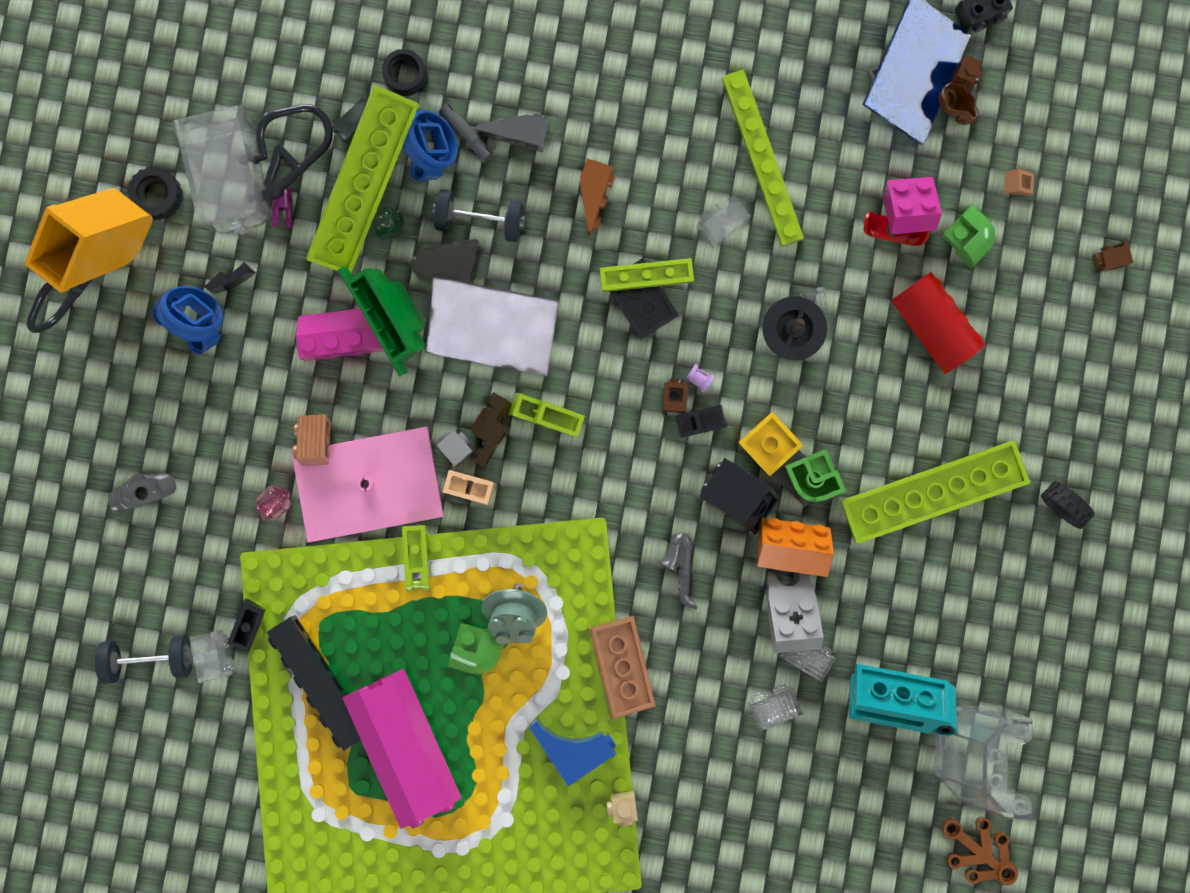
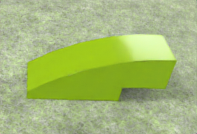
[508,393,585,438]

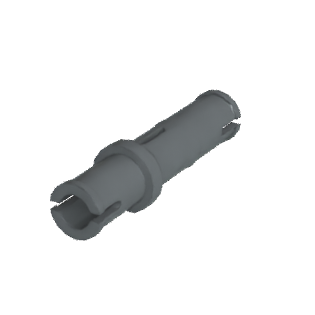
[439,103,494,163]

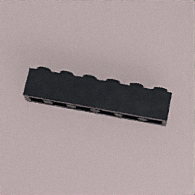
[267,615,361,751]

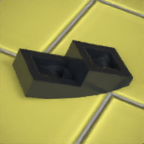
[204,262,256,294]
[675,405,727,438]

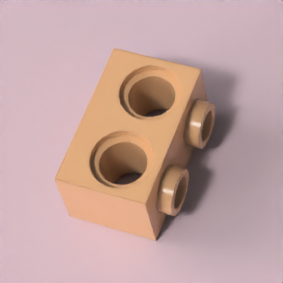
[443,470,496,505]

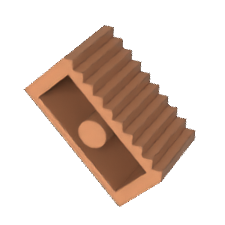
[293,414,331,466]

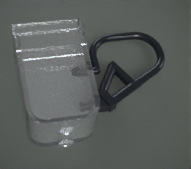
[173,104,333,234]

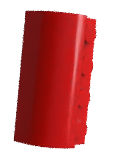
[891,272,985,374]

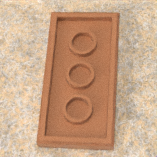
[588,616,656,719]

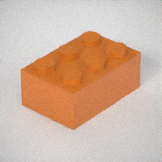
[757,518,834,577]

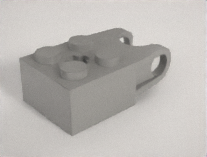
[767,571,824,653]

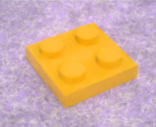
[738,412,803,477]

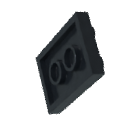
[609,258,679,341]

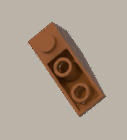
[580,158,616,236]

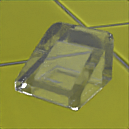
[800,287,828,312]

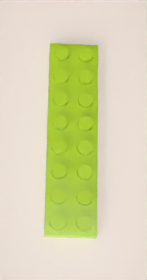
[306,84,419,273]
[840,440,1030,544]

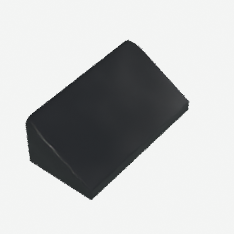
[227,598,266,652]

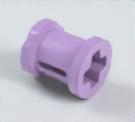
[685,364,715,393]

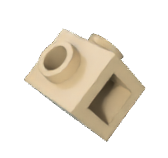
[607,791,638,826]

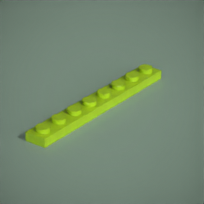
[722,69,804,247]

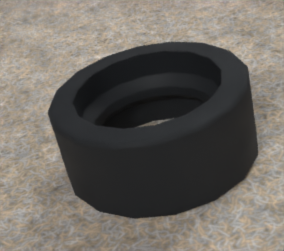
[382,49,427,96]

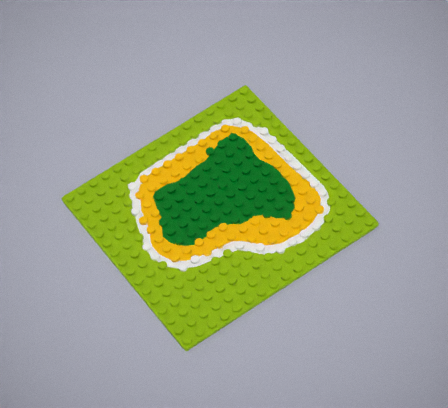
[240,518,642,893]

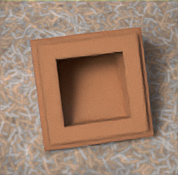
[1004,169,1034,196]

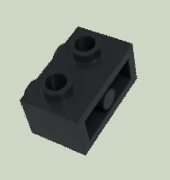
[955,0,1013,34]

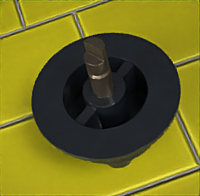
[762,296,827,361]

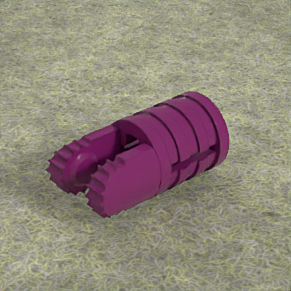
[272,186,293,228]

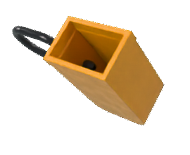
[24,188,153,333]

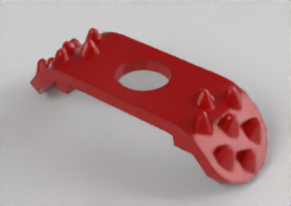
[863,212,930,246]

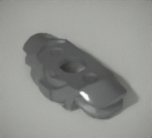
[108,473,176,512]

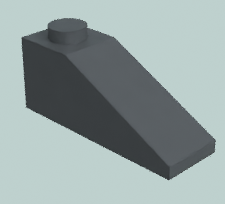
[476,114,550,152]

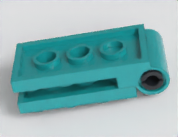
[849,664,958,737]

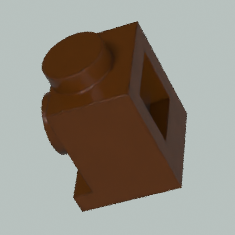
[951,55,982,93]
[1092,241,1134,273]
[662,379,688,413]

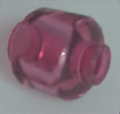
[256,486,291,520]

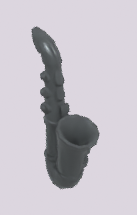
[658,532,698,610]

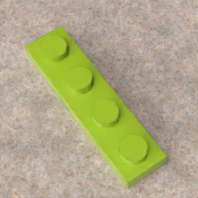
[600,258,694,292]

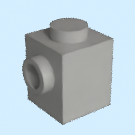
[437,431,474,467]

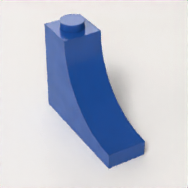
[529,718,617,786]

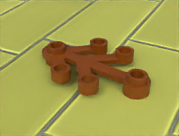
[941,816,1018,886]

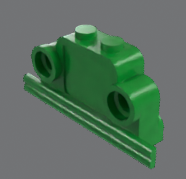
[338,267,425,377]

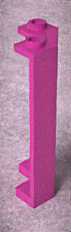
[343,669,462,829]

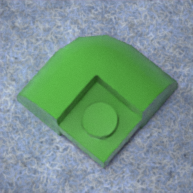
[941,204,995,269]
[785,449,846,502]
[448,623,504,675]

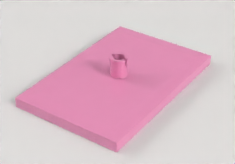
[292,427,444,543]

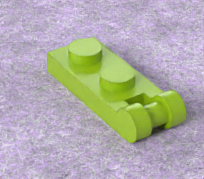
[402,525,430,592]

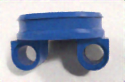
[403,110,458,181]
[152,286,224,355]

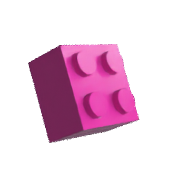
[883,177,942,234]

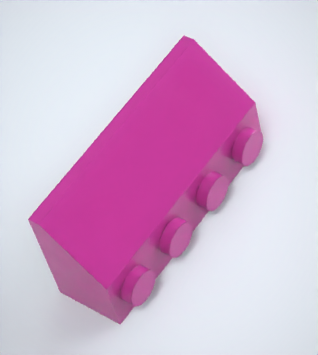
[296,308,384,362]

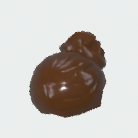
[938,82,978,125]

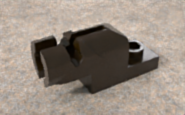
[472,392,512,468]

